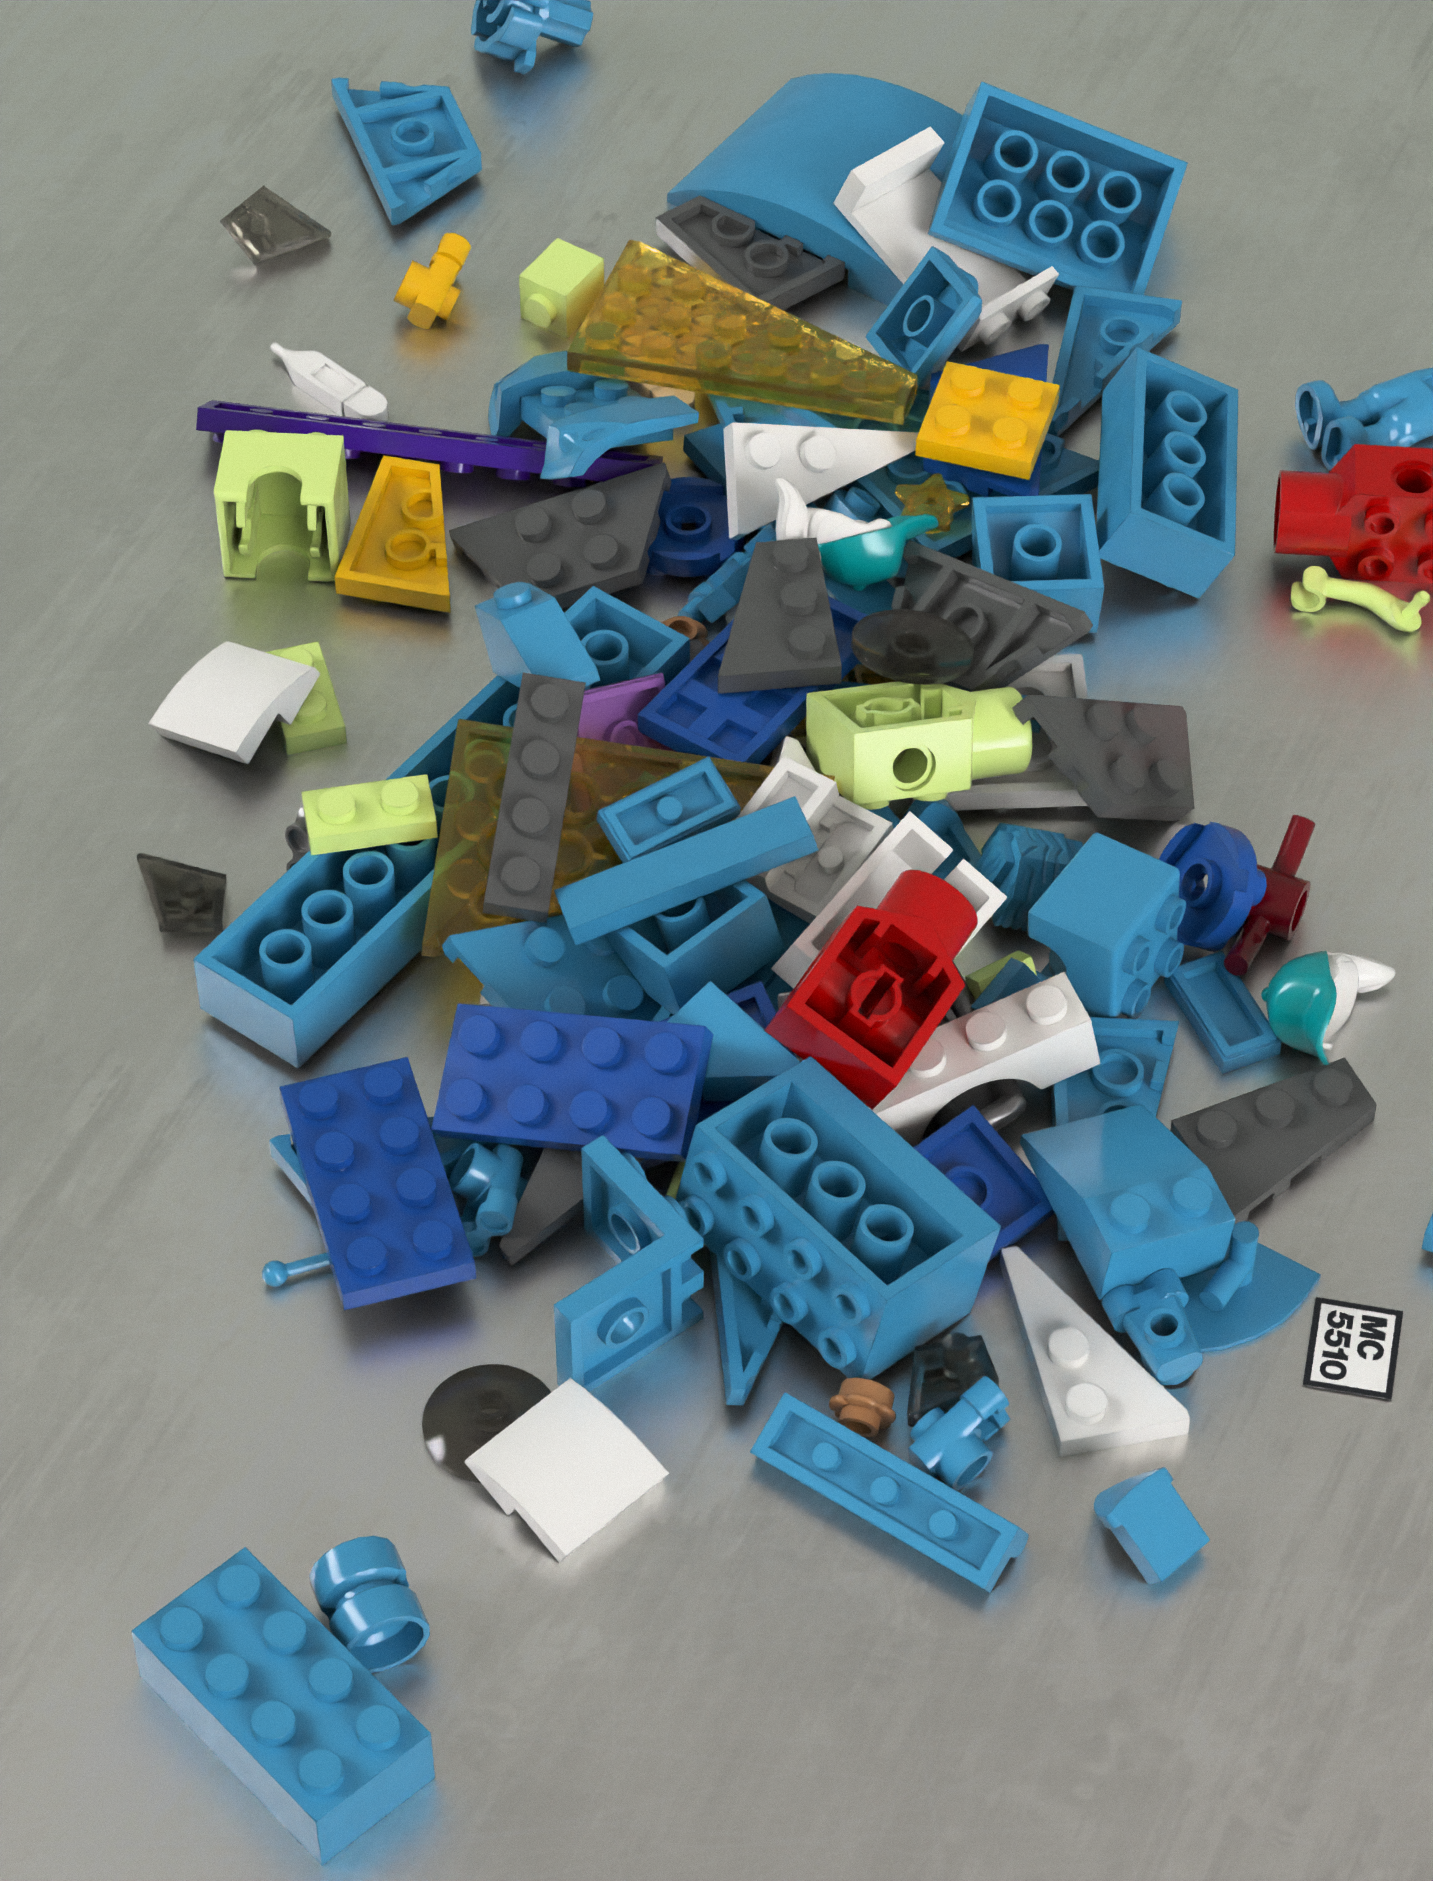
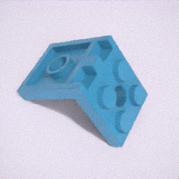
[554,1135,704,1392]

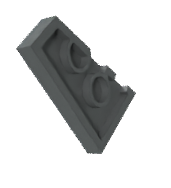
[656,196,845,324]
[718,538,842,694]

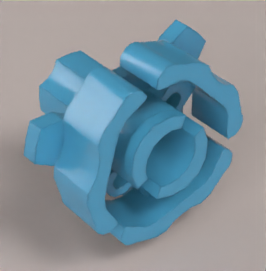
[471,0,594,75]

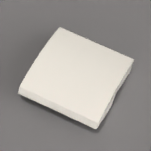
[148,641,320,764]
[736,755,893,924]
[464,1378,669,1563]

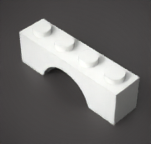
[872,972,1101,1146]

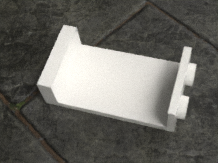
[834,126,1059,352]

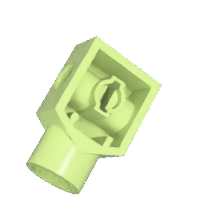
[806,678,1032,810]

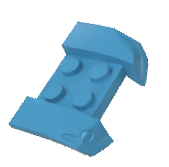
[488,346,699,479]

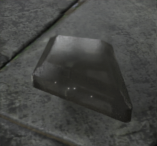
[220,186,332,265]
[137,853,227,932]
[907,1332,999,1427]

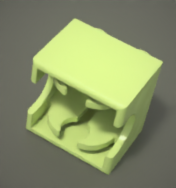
[214,430,351,582]

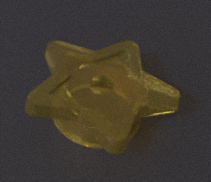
[895,473,970,534]

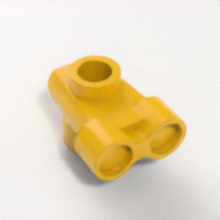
[393,233,471,329]

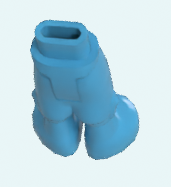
[1295,367,1433,471]

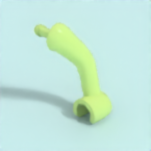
[1291,566,1430,632]

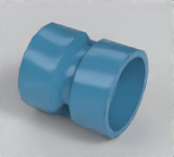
[309,1536,430,1673]

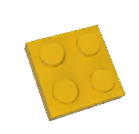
[915,361,1060,480]

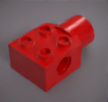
[1273,444,1433,584]
[764,870,978,1110]

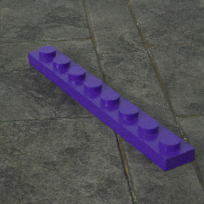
[196,400,663,488]

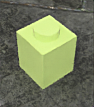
[519,238,605,338]

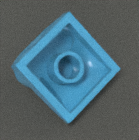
[865,246,982,392]

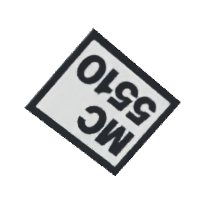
[1303,1297,1403,1400]

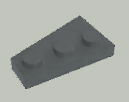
[1170,1058,1377,1225]

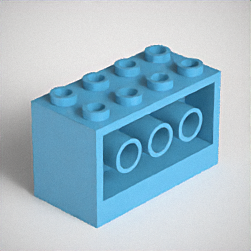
[675,1056,1001,1380]

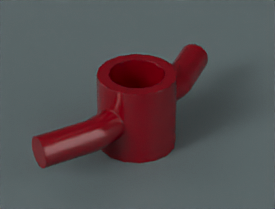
[1224,815,1316,976]

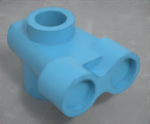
[449,1142,529,1257]
[1101,1269,1203,1385]
[908,1376,1010,1491]

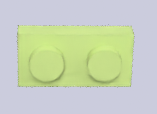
[266,641,347,755]
[301,774,438,856]

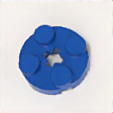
[646,477,747,577]
[1159,822,1267,952]

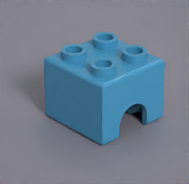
[1028,833,1186,1019]

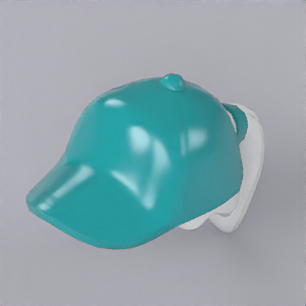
[774,477,939,591]
[1261,951,1396,1065]

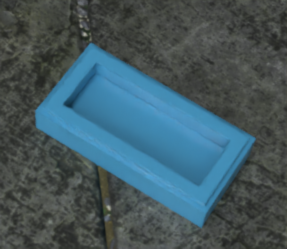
[1164,950,1282,1074]

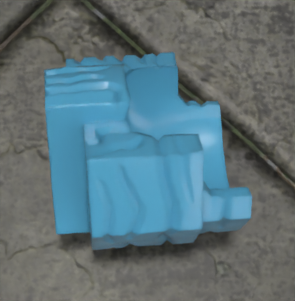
[974,823,1083,931]

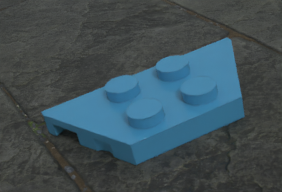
[331,78,482,226]
[442,915,661,1021]

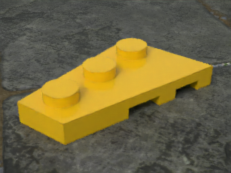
[335,455,451,613]

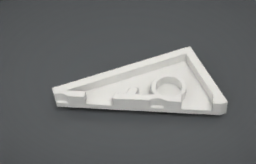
[723,422,919,540]
[999,1246,1190,1457]

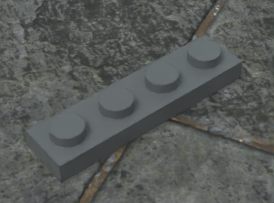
[482,672,586,923]

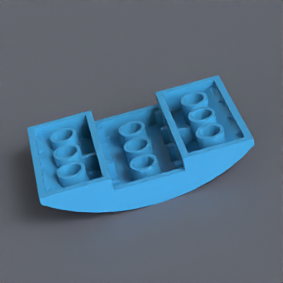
[667,73,963,306]

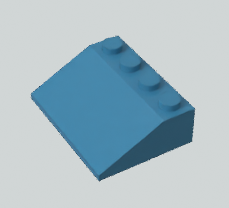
[928,82,1188,295]

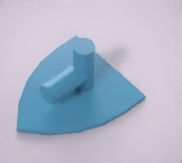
[1179,1221,1321,1353]

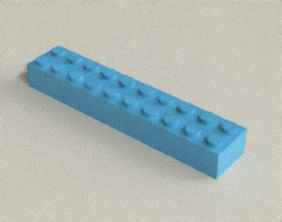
[193,586,690,1069]

